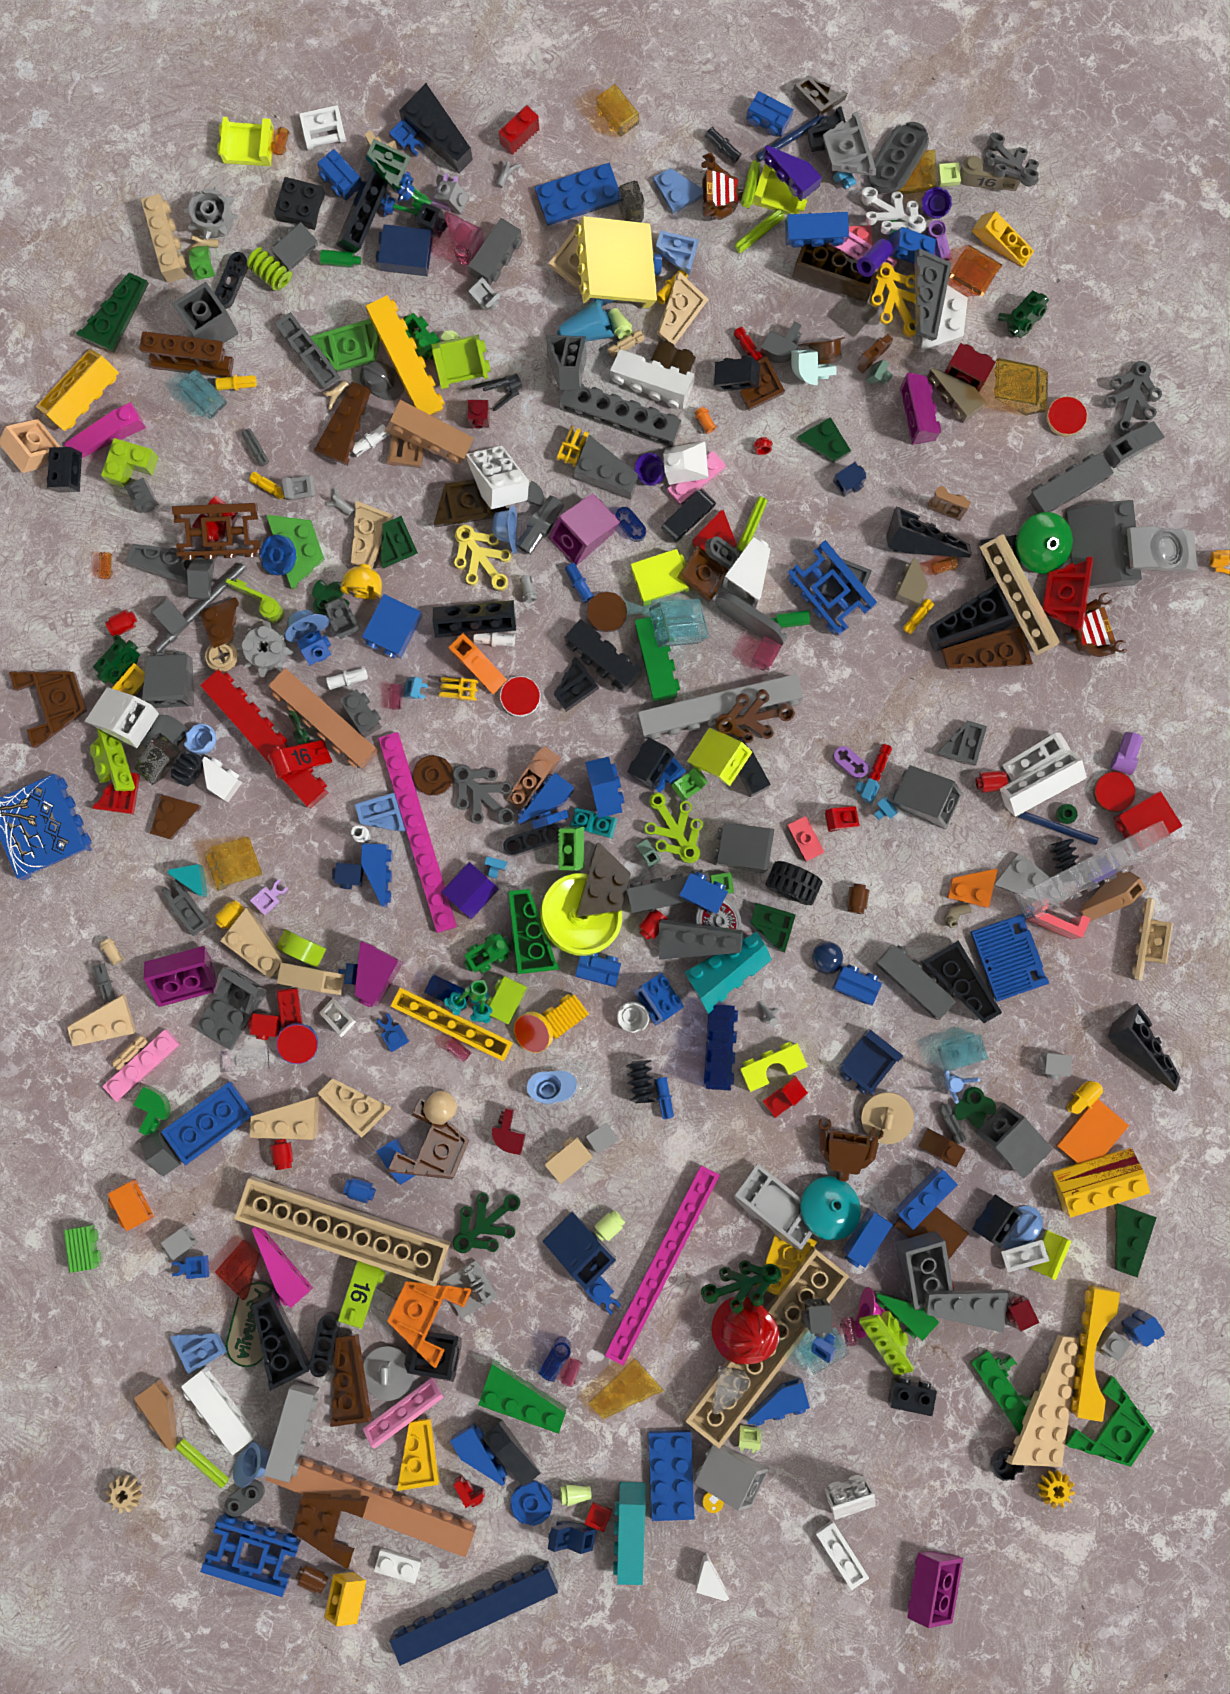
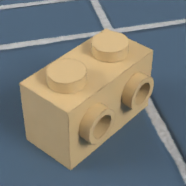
[545,1136,593,1185]

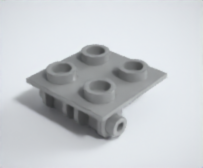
[440,1260,498,1319]

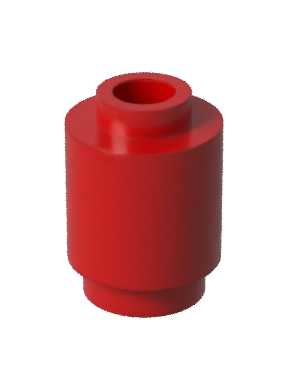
[105,609,138,636]
[975,770,1008,793]
[638,909,668,940]
[270,1139,294,1170]

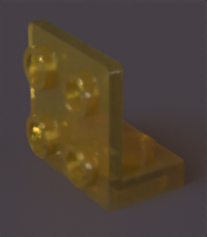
[204,837,262,891]

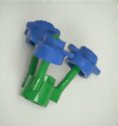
[380,171,432,217]

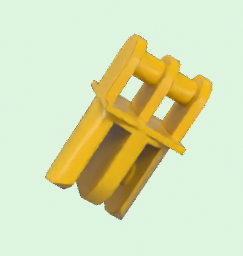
[556,425,589,467]
[438,677,479,701]
[1066,1081,1103,1114]

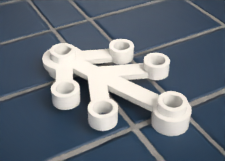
[861,187,926,235]

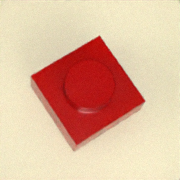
[584,1502,612,1532]

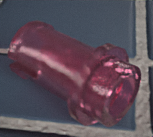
[388,684,404,710]
[445,1037,472,1063]
[840,1317,859,1347]
[561,1357,583,1387]

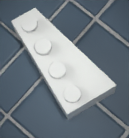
[610,349,694,410]

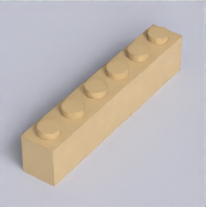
[980,534,1060,656]

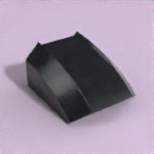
[404,1332,462,1382]

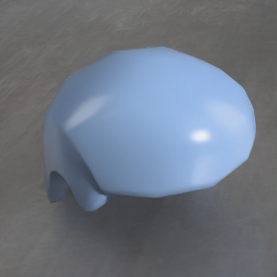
[184,723,216,755]

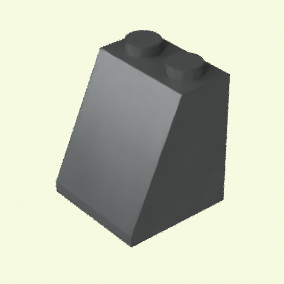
[172,282,239,344]
[142,652,194,708]
[893,765,962,830]
[713,823,775,873]
[975,1103,1053,1179]

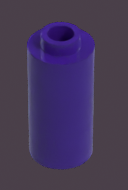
[857,239,893,277]

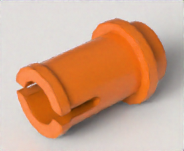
[694,407,717,434]

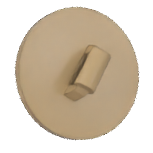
[861,1092,914,1144]

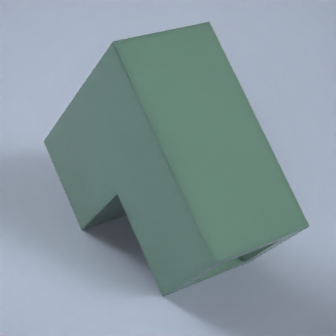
[636,839,661,868]

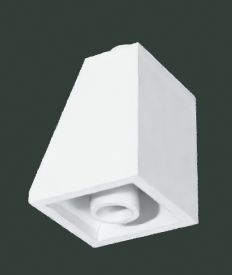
[722,537,770,609]

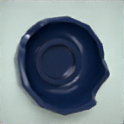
[812,941,843,975]

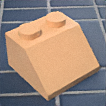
[0,419,60,473]

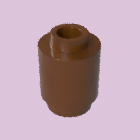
[846,883,870,914]
[295,1564,329,1594]

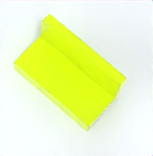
[1030,1229,1071,1280]

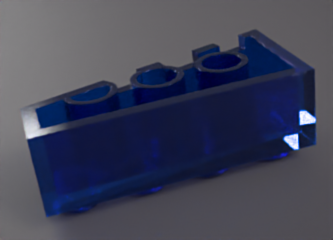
[703,1004,738,1091]

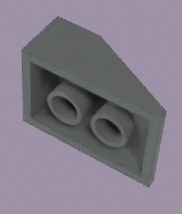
[896,1231,953,1310]

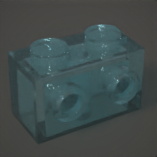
[937,1032,988,1071]

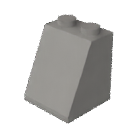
[695,1444,769,1511]

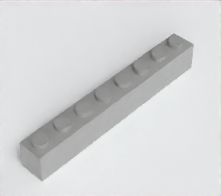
[638,674,803,740]

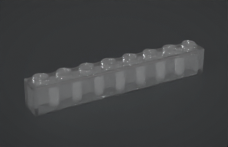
[1015,821,1174,919]

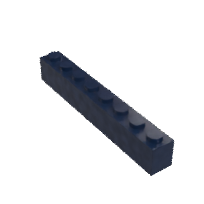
[389,1561,559,1666]

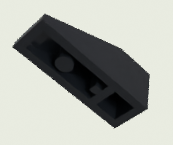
[482,1420,541,1487]

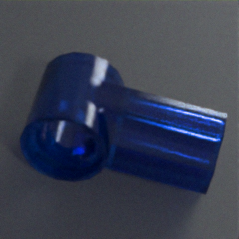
[538,1337,571,1382]

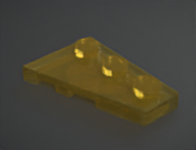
[589,1358,664,1419]

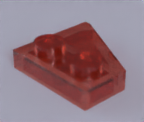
[215,1240,260,1300]

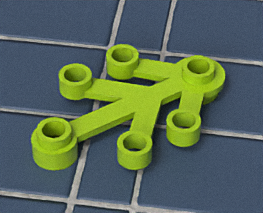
[645,793,703,863]

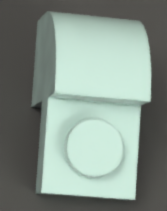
[791,349,836,385]

